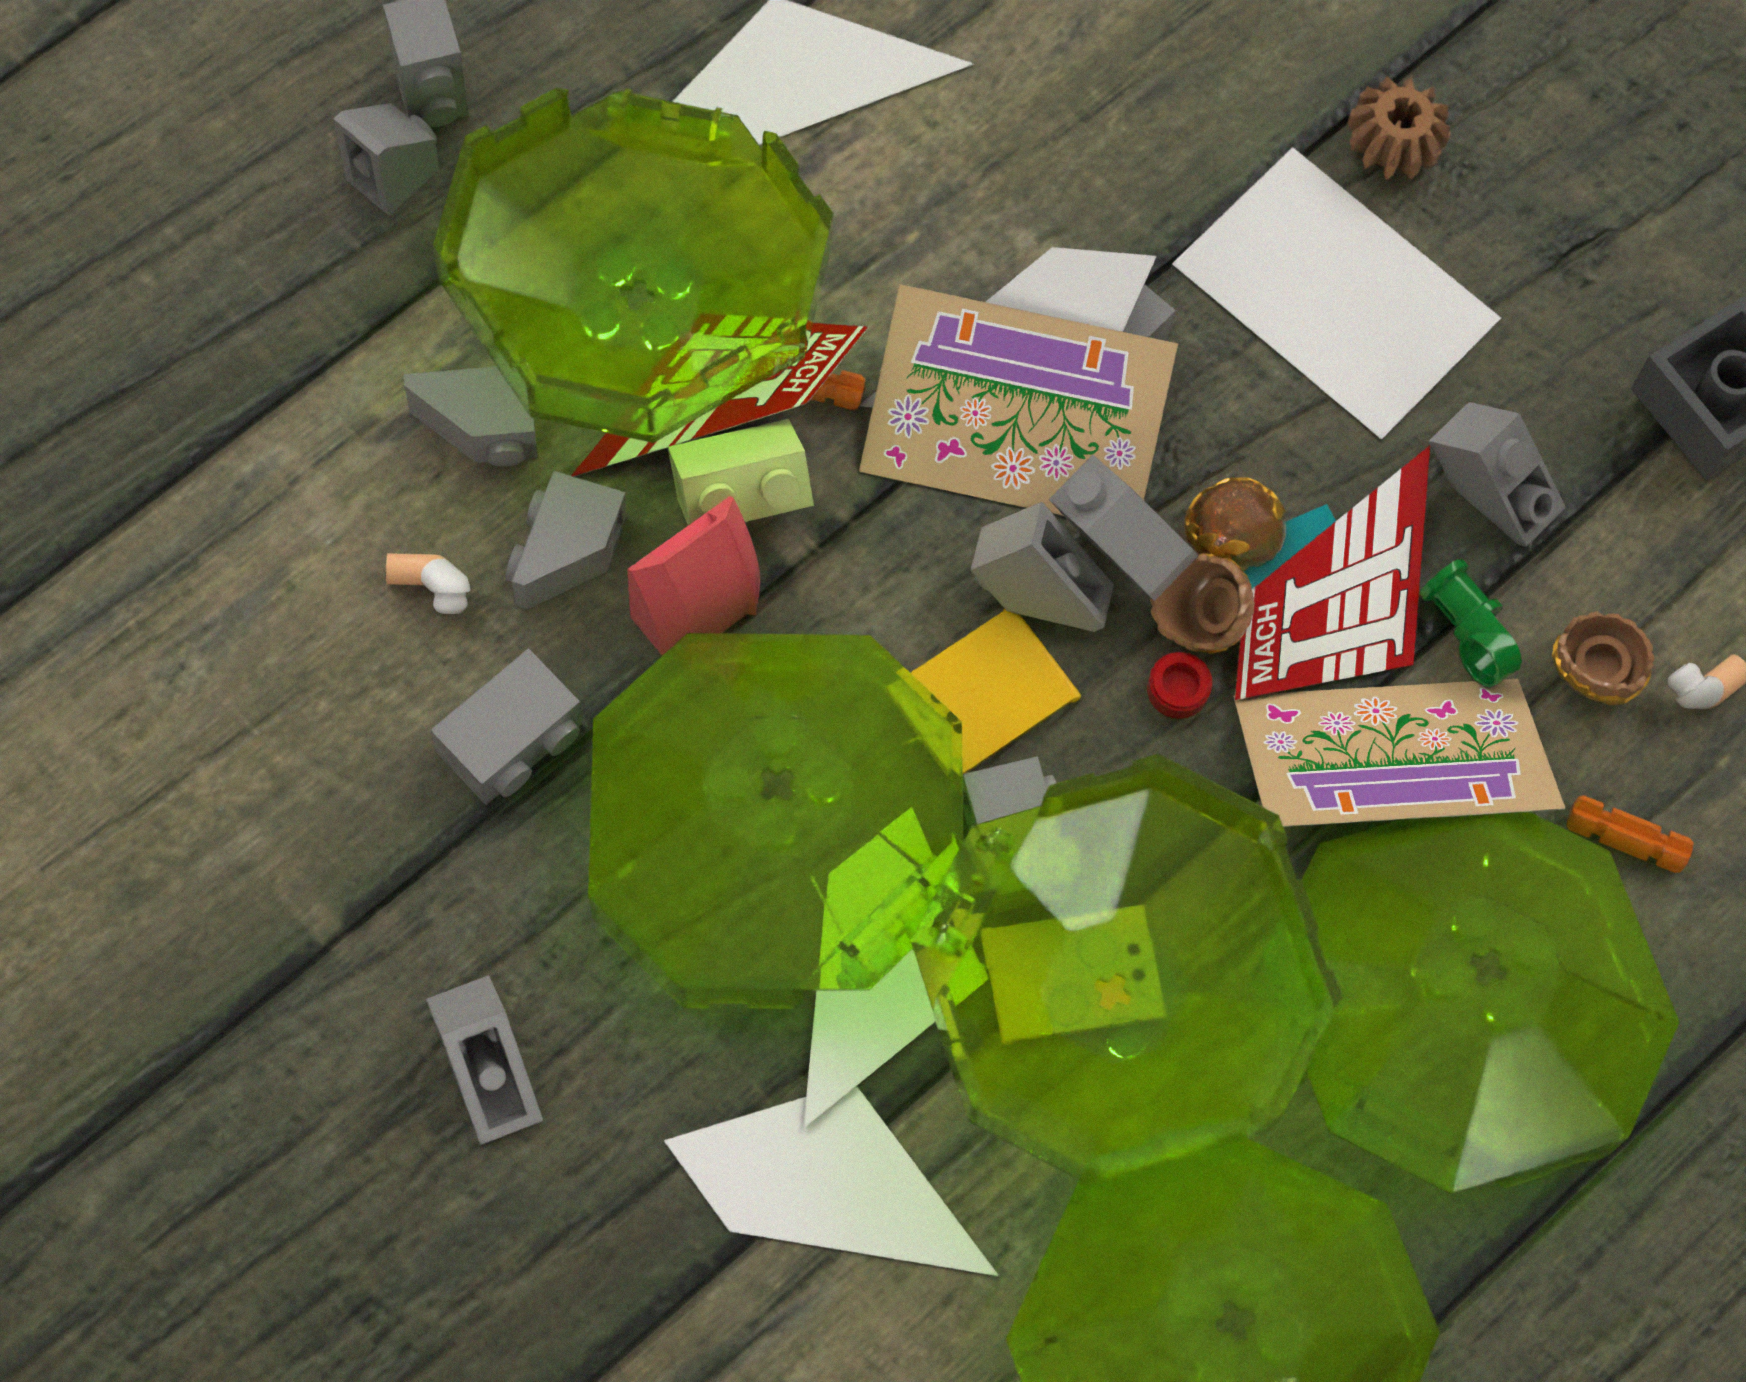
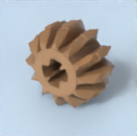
[1348,76,1451,180]

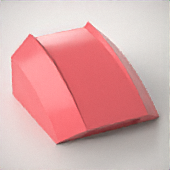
[627,496,760,659]

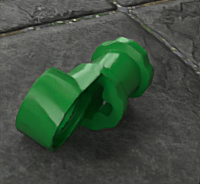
[1419,559,1522,687]

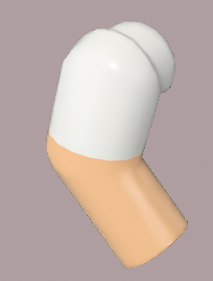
[386,553,471,614]
[1668,654,1746,709]

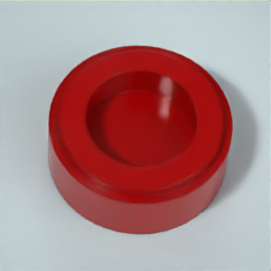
[1147,652,1212,719]

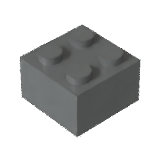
[1631,296,1746,481]

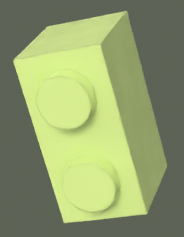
[668,419,814,525]

